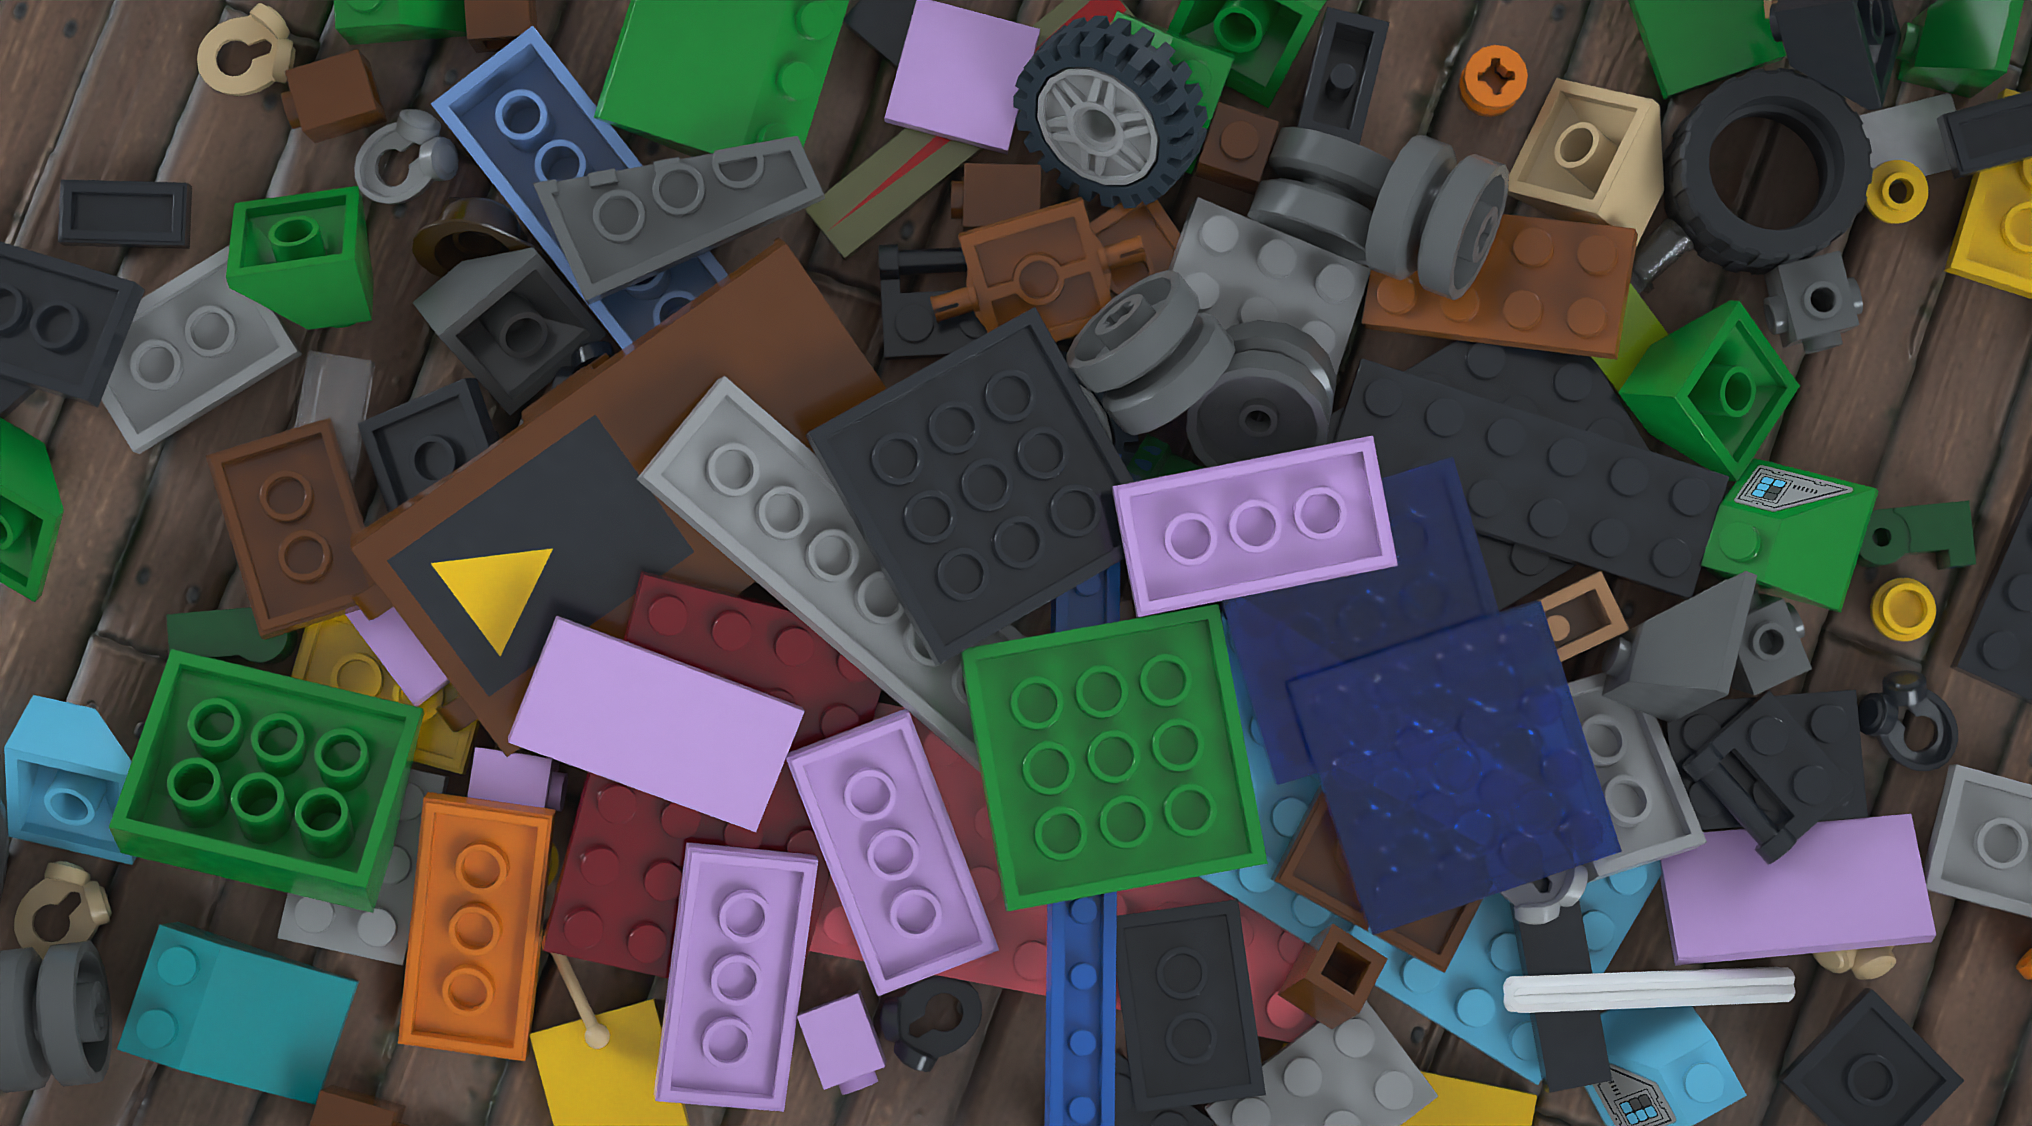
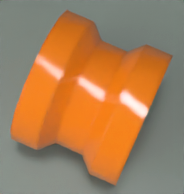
[1458,45,1528,117]

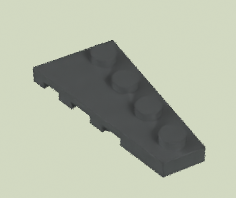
[533,136,825,305]

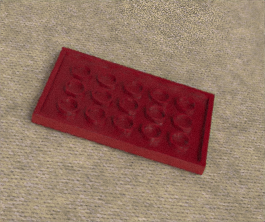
[542,571,881,979]

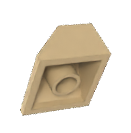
[1507,78,1664,247]

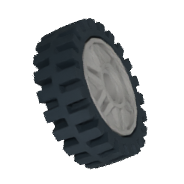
[1013,15,1208,209]

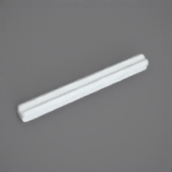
[1503,967,1796,1013]

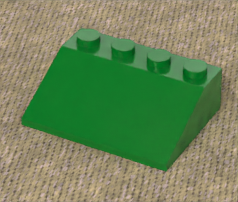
[594,0,849,157]
[109,649,424,913]

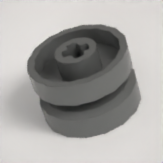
[1247,127,1394,265]
[1365,135,1509,300]
[1066,270,1235,436]
[1186,320,1336,468]
[0,941,112,1093]

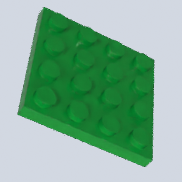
[959,604,1268,912]

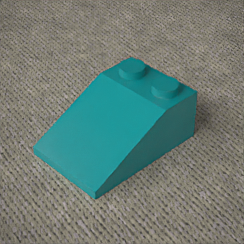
[117,922,359,1105]

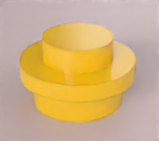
[1870,578,1936,642]

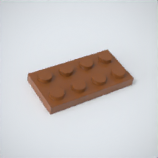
[1362,214,1638,360]

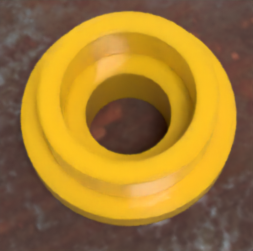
[1865,160,1928,224]

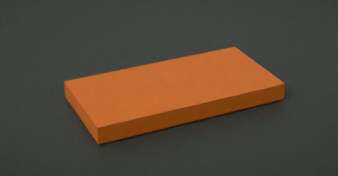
[398,792,556,1061]

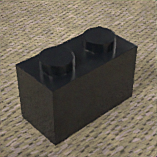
[1295,7,1390,145]

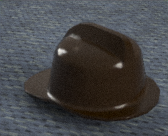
[412,197,563,281]

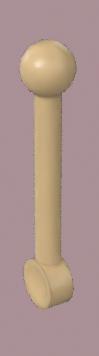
[542,930,610,1049]

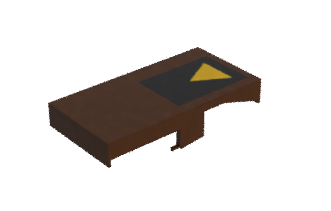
[350,237,887,757]

